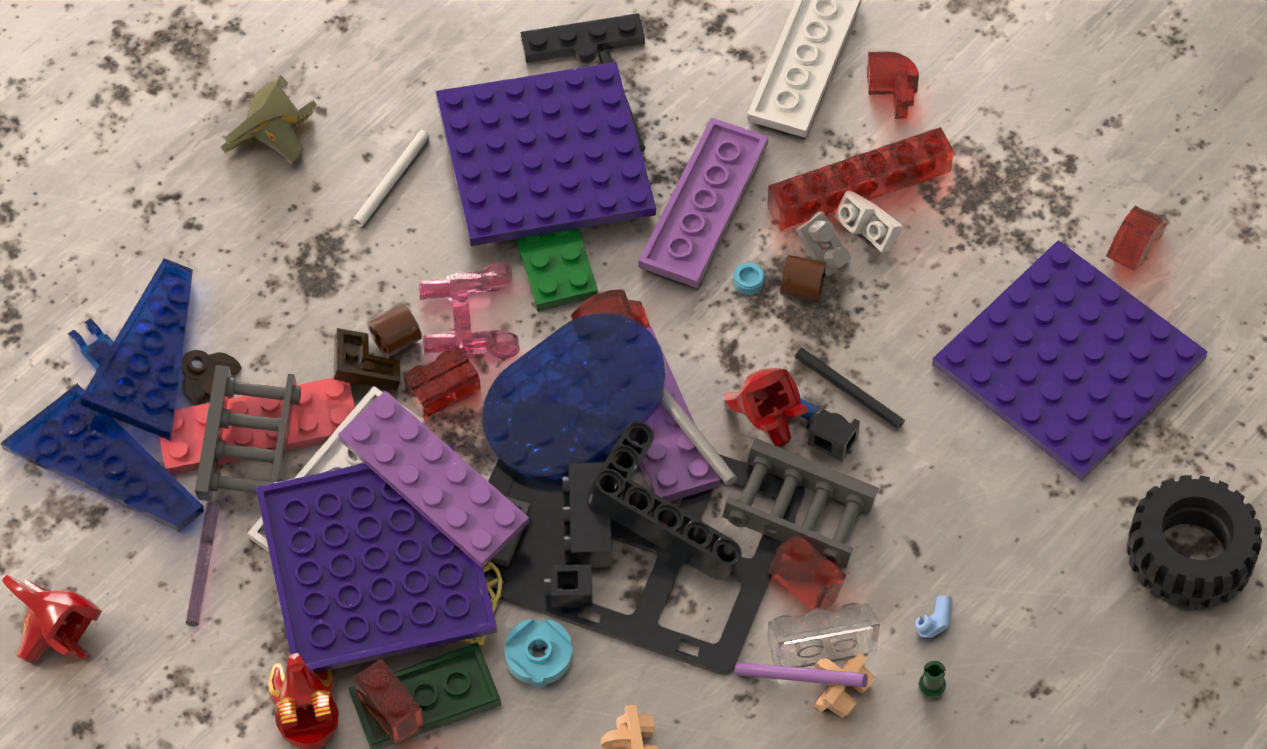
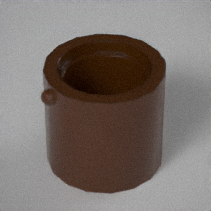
[780,255,826,302]
[367,303,422,358]

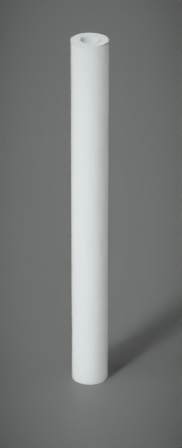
[352,130,430,227]

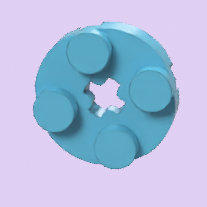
[504,619,573,688]

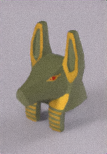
[221,75,317,164]

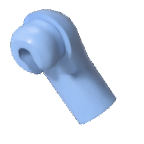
[915,595,953,638]

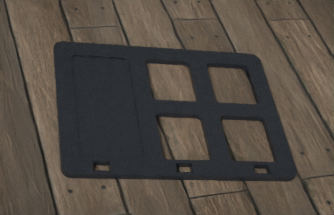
[484,396,805,675]

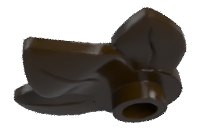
[180,350,242,405]

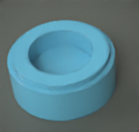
[733,262,765,295]

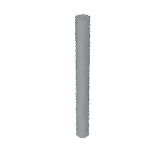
[652,384,737,486]

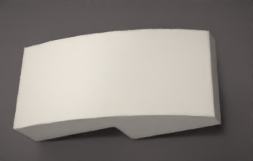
[834,191,902,252]

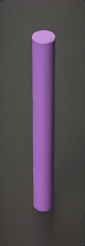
[735,662,868,687]

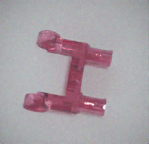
[418,262,520,358]

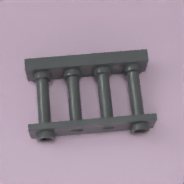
[195,365,301,501]
[722,438,879,568]

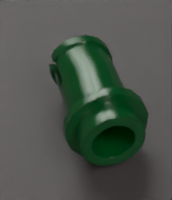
[918,661,946,698]

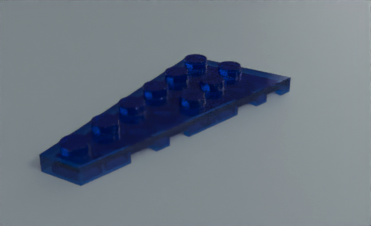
[80,258,193,441]
[1,383,204,532]

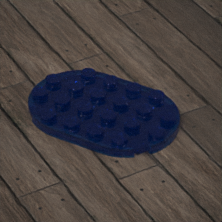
[483,313,667,479]

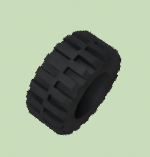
[1127,475,1262,609]

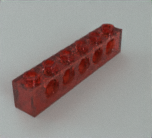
[767,127,954,231]

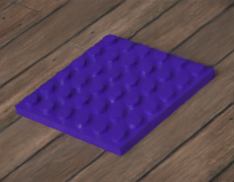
[436,62,656,246]
[932,240,1208,481]
[256,444,497,673]

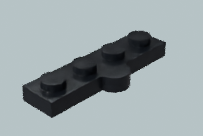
[520,13,645,63]

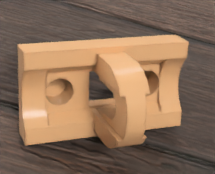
[814,652,875,718]
[600,705,659,749]

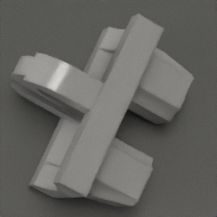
[795,212,851,277]

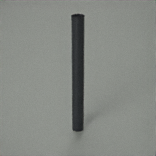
[795,348,905,430]

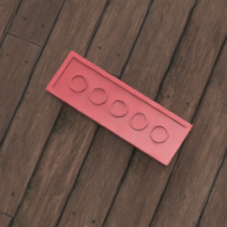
[156,377,355,476]

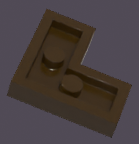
[334,328,400,391]

